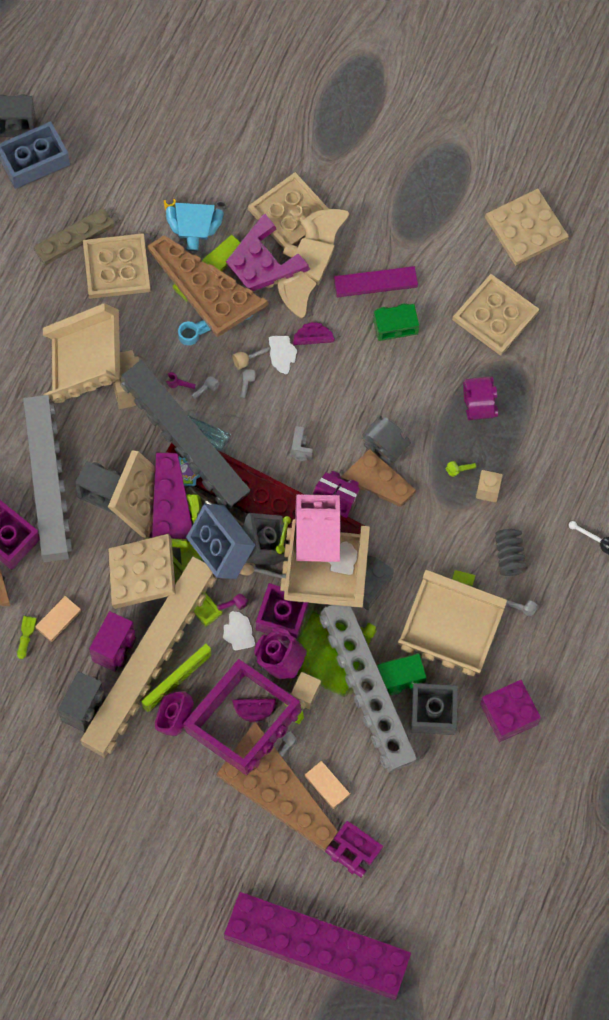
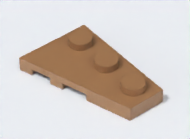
[341,449,416,507]

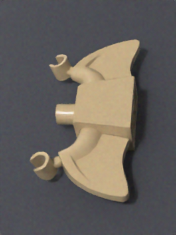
[266,205,349,319]

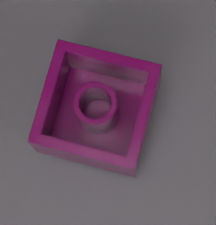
[256,583,310,640]
[89,611,136,672]
[480,680,541,743]

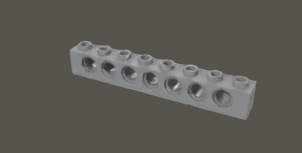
[320,605,417,773]

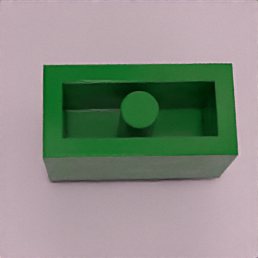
[373,303,419,341]
[377,654,426,696]

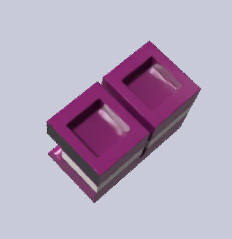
[313,471,360,518]

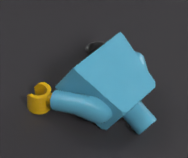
[164,199,227,251]

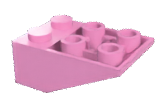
[295,495,340,562]

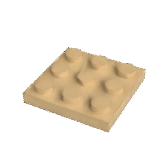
[248,172,329,249]
[485,189,569,266]
[83,233,151,299]
[452,274,540,356]
[108,450,155,538]
[108,534,176,609]

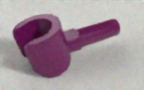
[166,372,196,389]
[217,594,248,610]

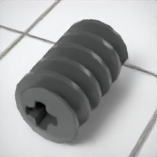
[495,529,526,576]

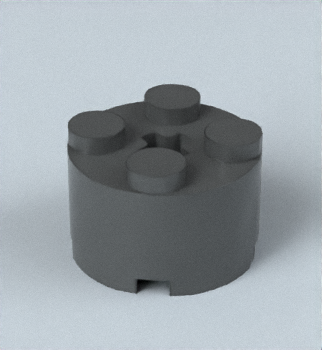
[362,415,411,465]

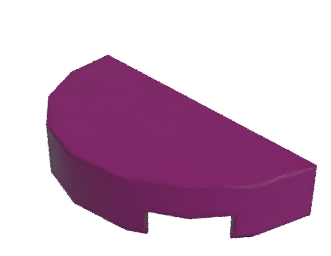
[293,322,335,345]
[232,699,276,722]

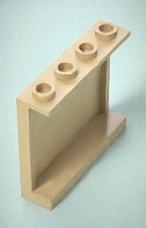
[43,303,120,403]
[280,519,370,608]
[398,570,507,677]

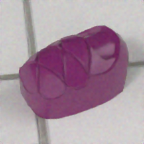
[155,691,194,736]

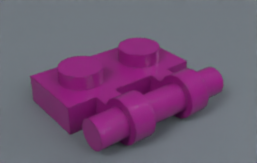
[325,821,383,878]

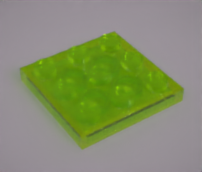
[296,612,372,697]

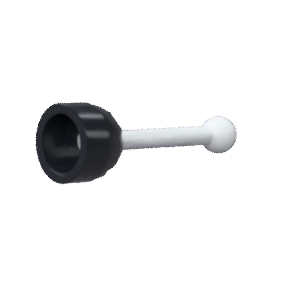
[569,521,609,555]

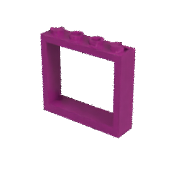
[183,659,302,776]

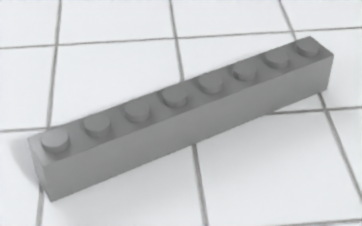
[23,395,72,562]

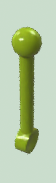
[276,516,291,554]

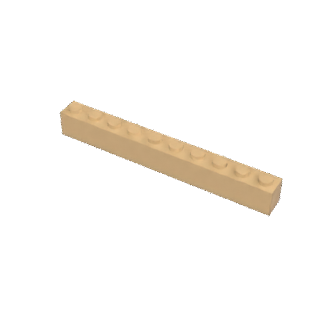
[80,557,217,758]

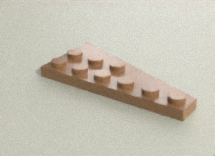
[147,235,268,338]
[217,722,338,851]

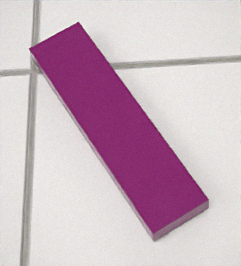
[334,266,418,298]

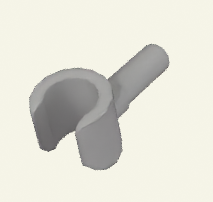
[240,370,255,399]
[191,376,219,399]
[506,600,537,616]
[279,732,297,757]

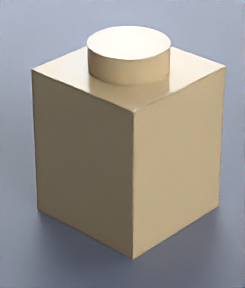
[476,470,502,502]
[290,672,321,710]

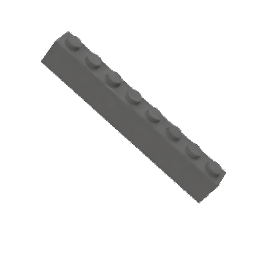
[120,360,250,510]

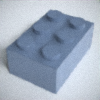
[0,121,70,189]
[186,504,255,579]

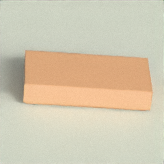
[35,596,81,642]
[304,761,350,809]

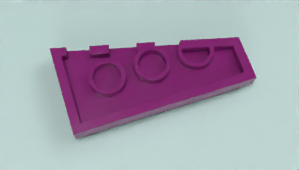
[152,452,192,540]

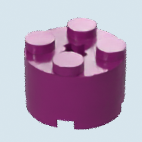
[463,376,498,421]
[254,628,307,679]

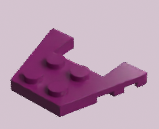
[226,214,310,291]

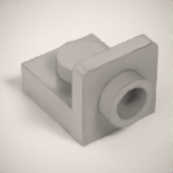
[291,426,313,461]

